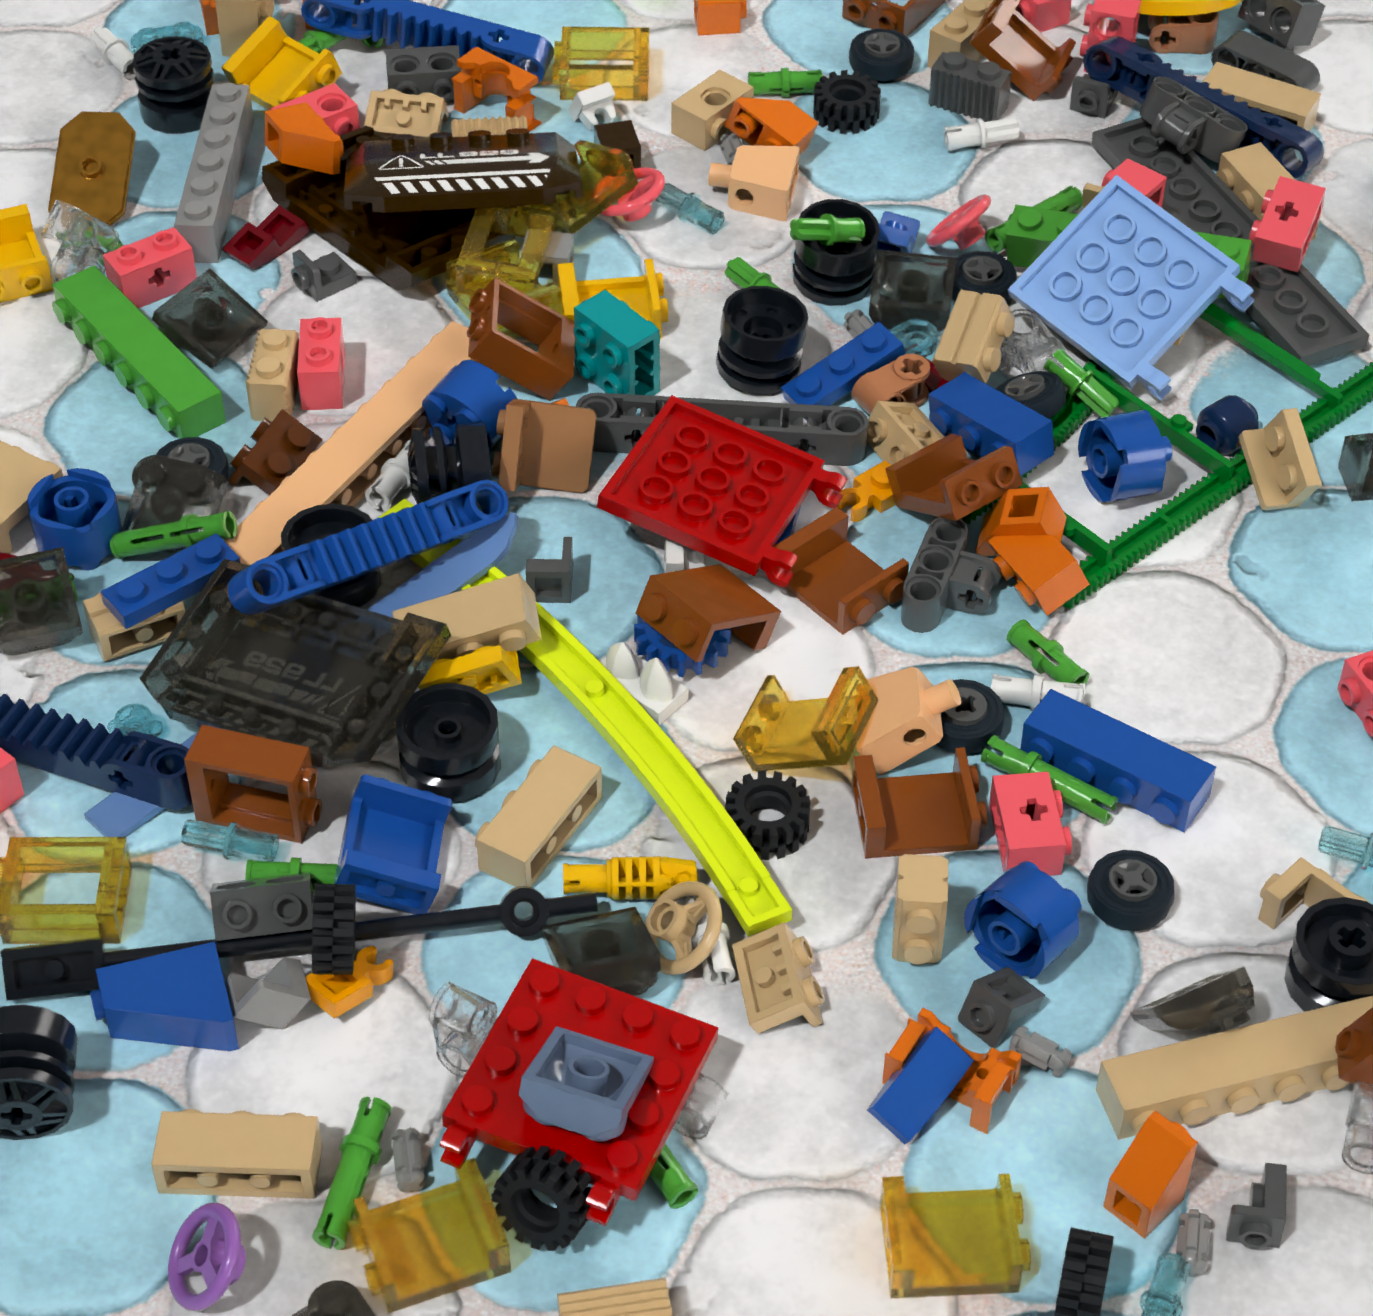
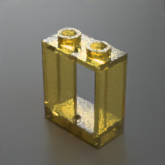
[553,26,650,101]
[0,837,133,944]

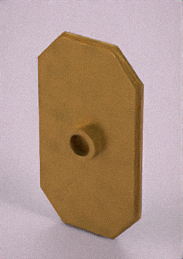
[48,111,136,232]

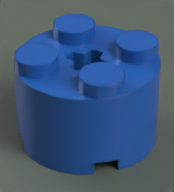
[422,360,517,452]
[1078,410,1173,502]
[27,468,123,571]
[964,861,1082,979]

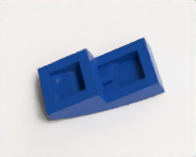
[867,1026,974,1144]

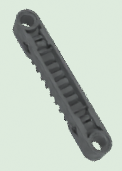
[576,393,868,466]

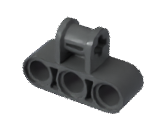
[1140,77,1248,163]
[901,517,1002,633]

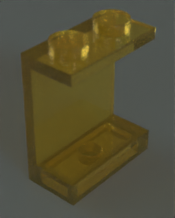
[733,666,878,772]

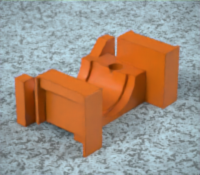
[451,47,542,132]
[882,1007,1022,1134]

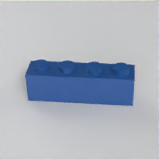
[1020,689,1216,833]

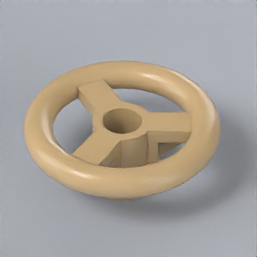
[643,881,722,975]

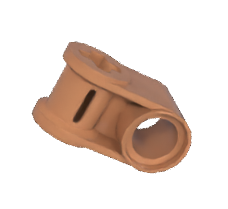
[1148,12,1219,54]
[851,354,930,415]

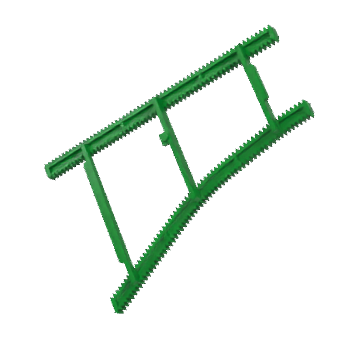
[961,303,1373,609]

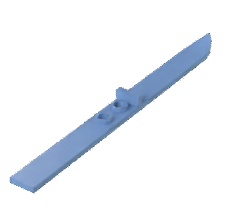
[84,512,518,845]

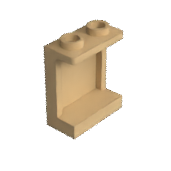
[0,440,64,554]

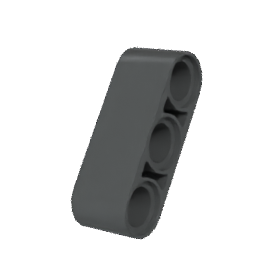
[1211,30,1320,90]

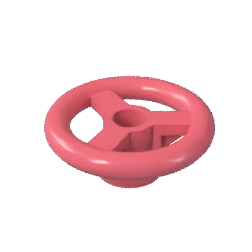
[593,167,665,221]
[926,194,991,250]

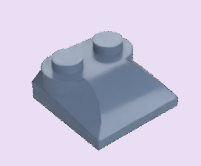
[519,1026,654,1142]

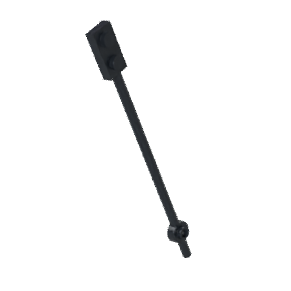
[1,886,598,1001]

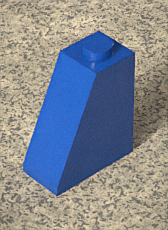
[90,941,239,1051]

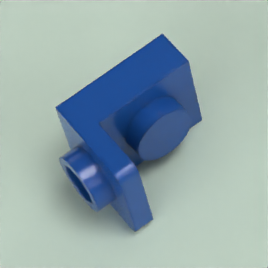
[878,211,920,259]

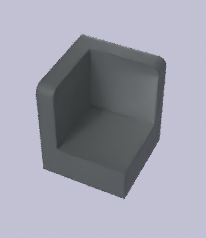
[525,537,574,603]

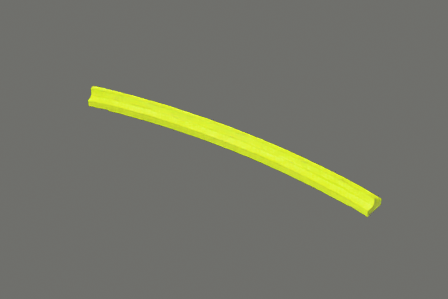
[378,498,792,937]

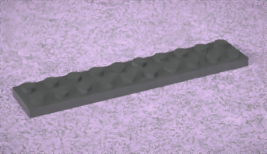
[1091,117,1369,366]

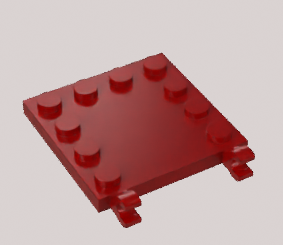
[597,395,848,587]
[440,958,718,1226]

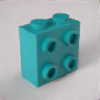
[574,290,660,396]

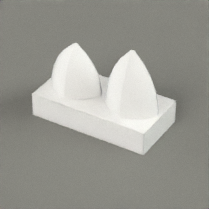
[600,642,688,726]

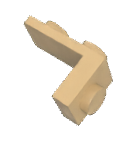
[1258,857,1368,930]

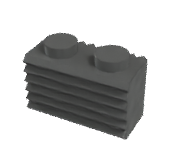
[928,52,1012,122]

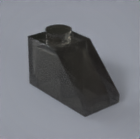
[1338,433,1373,501]

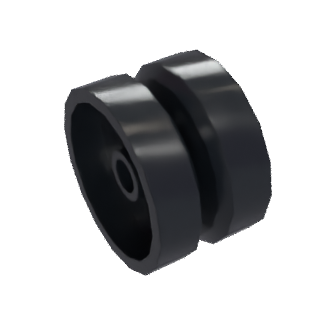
[281,504,381,614]
[396,683,501,802]
[1284,897,1373,1012]

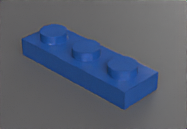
[781,322,905,421]
[101,533,242,629]

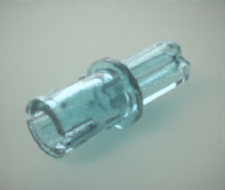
[655,183,725,234]
[181,819,279,861]
[1318,825,1373,870]
[1139,1253,1191,1316]

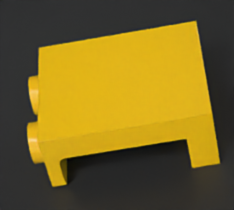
[221,16,343,110]
[0,204,53,303]
[558,259,668,346]

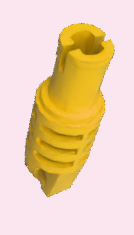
[563,856,697,900]

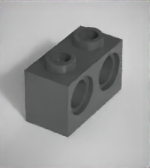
[1238,0,1326,50]
[385,45,461,102]
[210,872,314,941]

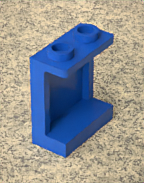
[334,775,453,914]

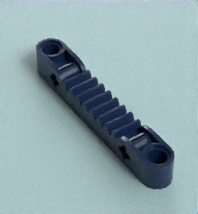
[1083,36,1324,178]
[0,694,192,810]

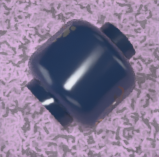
[1196,395,1259,456]

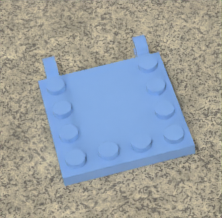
[1008,175,1254,401]

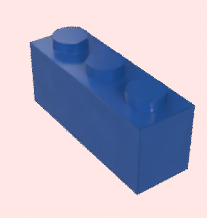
[928,372,1054,476]

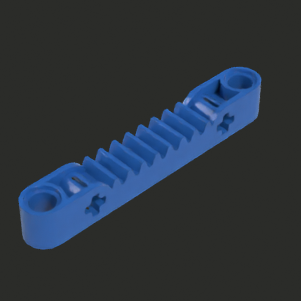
[301,0,554,84]
[227,480,509,615]

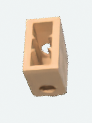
[708,145,799,221]
[851,667,961,775]

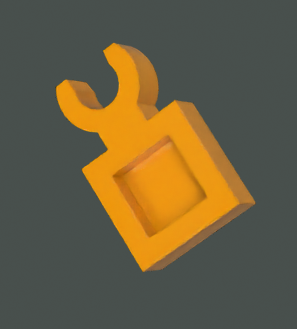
[837,460,896,522]
[305,946,393,1019]

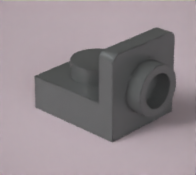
[1069,74,1118,118]
[291,249,357,302]
[958,967,1045,1047]
[1226,1163,1287,1249]

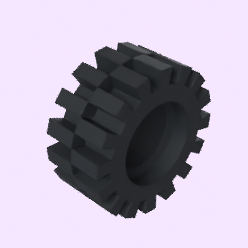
[813,70,881,134]
[725,770,811,860]
[312,884,356,975]
[492,1146,592,1251]
[1054,1227,1114,1316]

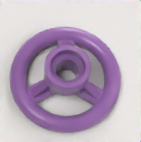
[168,1203,246,1311]

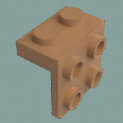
[492,399,597,493]

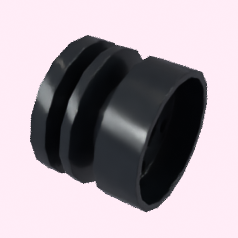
[132,36,214,134]
[792,199,880,305]
[716,286,809,394]
[407,422,492,511]
[0,1005,78,1140]

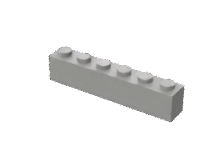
[174,83,254,263]

